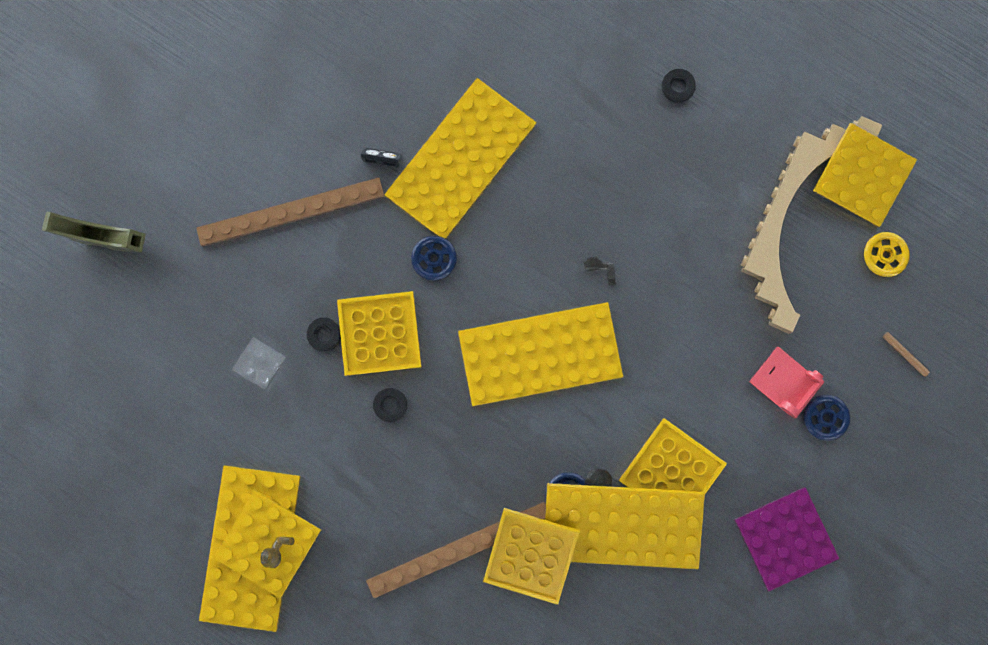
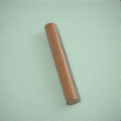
[883,332,930,377]

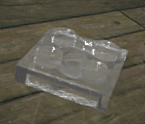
[232,337,286,390]

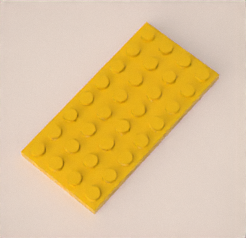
[384,78,537,239]
[458,302,623,407]
[199,465,301,632]
[545,483,705,569]

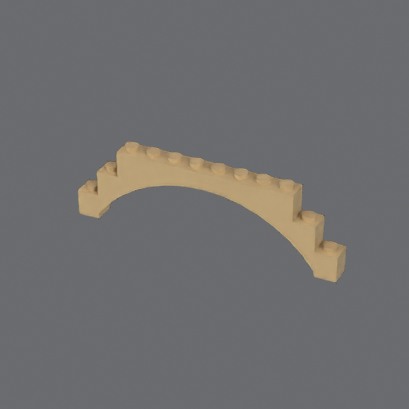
[741,116,882,334]

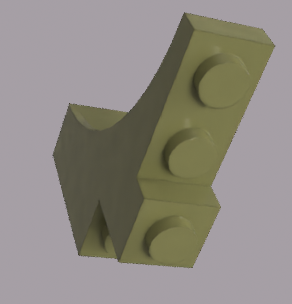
[42,212,146,253]

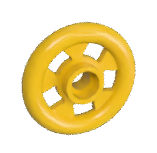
[864,232,910,277]

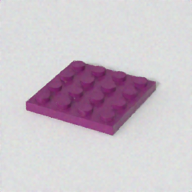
[734,487,839,591]

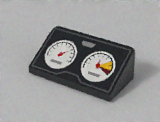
[361,148,401,167]

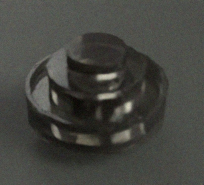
[585,468,612,487]

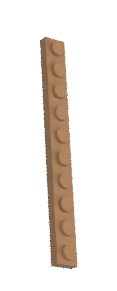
[196,178,385,247]
[366,502,546,598]

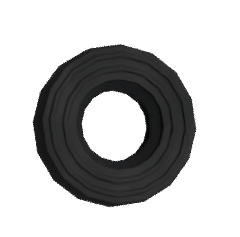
[662,69,696,103]
[307,317,341,352]
[373,388,407,422]

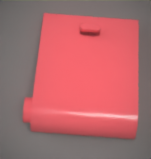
[749,346,824,419]

